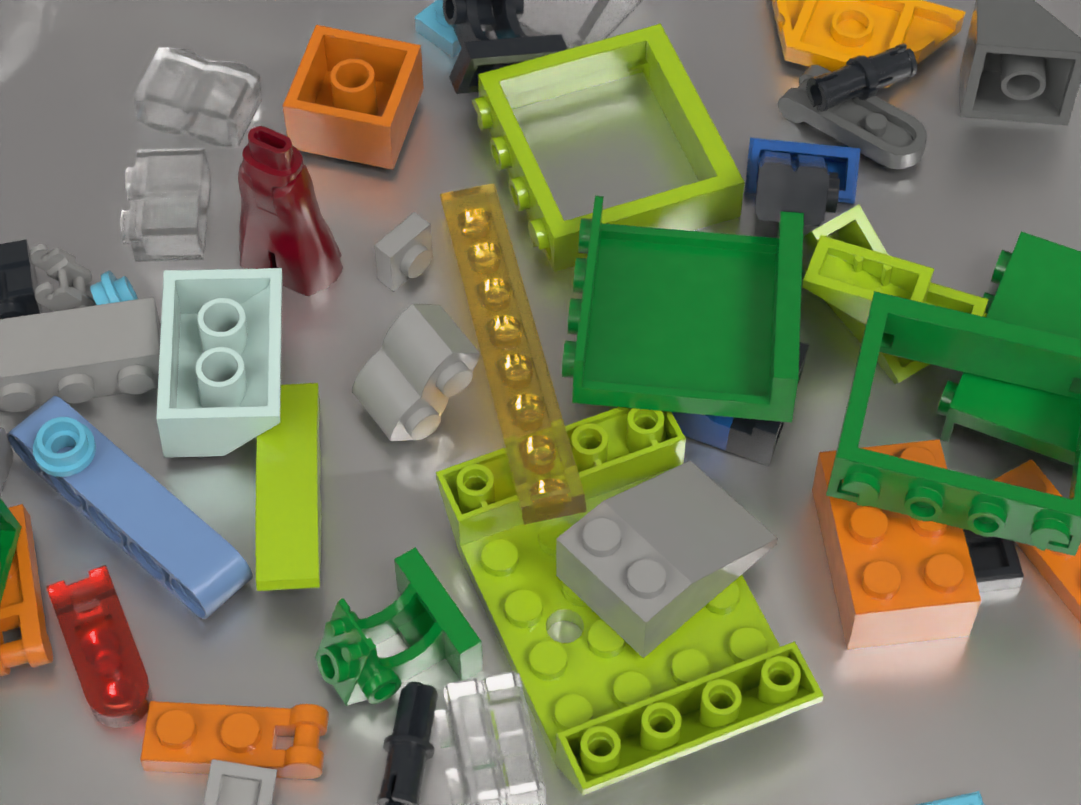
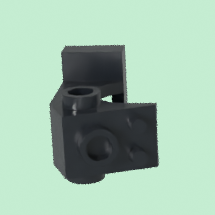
[443,0,568,94]

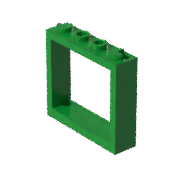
[826,291,1081,556]

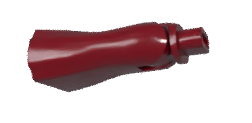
[238,126,343,296]

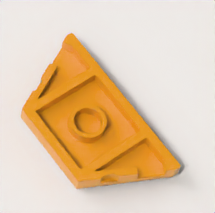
[771,0,965,88]

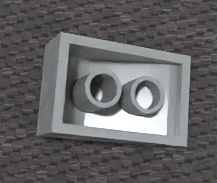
[556,460,778,658]

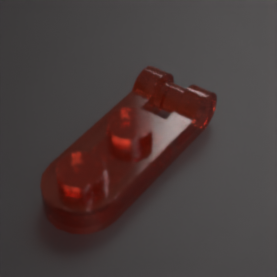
[46,565,153,728]

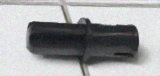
[377,681,438,805]

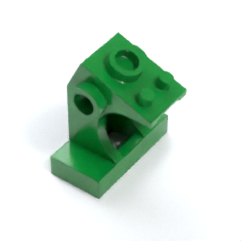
[315,547,483,706]

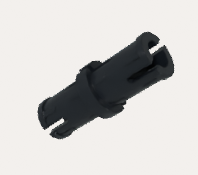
[806,44,917,112]

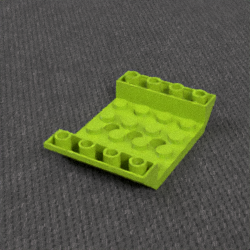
[436,407,824,795]

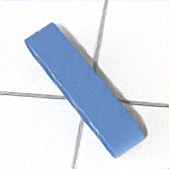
[7,396,253,619]

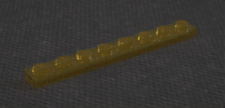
[440,183,587,525]

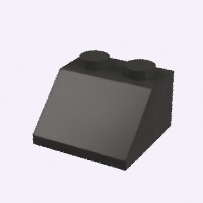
[960,0,1081,125]

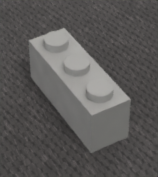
[0,297,161,412]

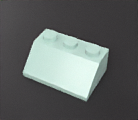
[156,268,282,458]

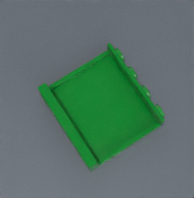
[562,196,804,423]
[936,231,1081,466]

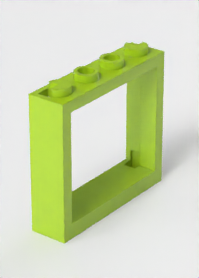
[472,23,745,272]

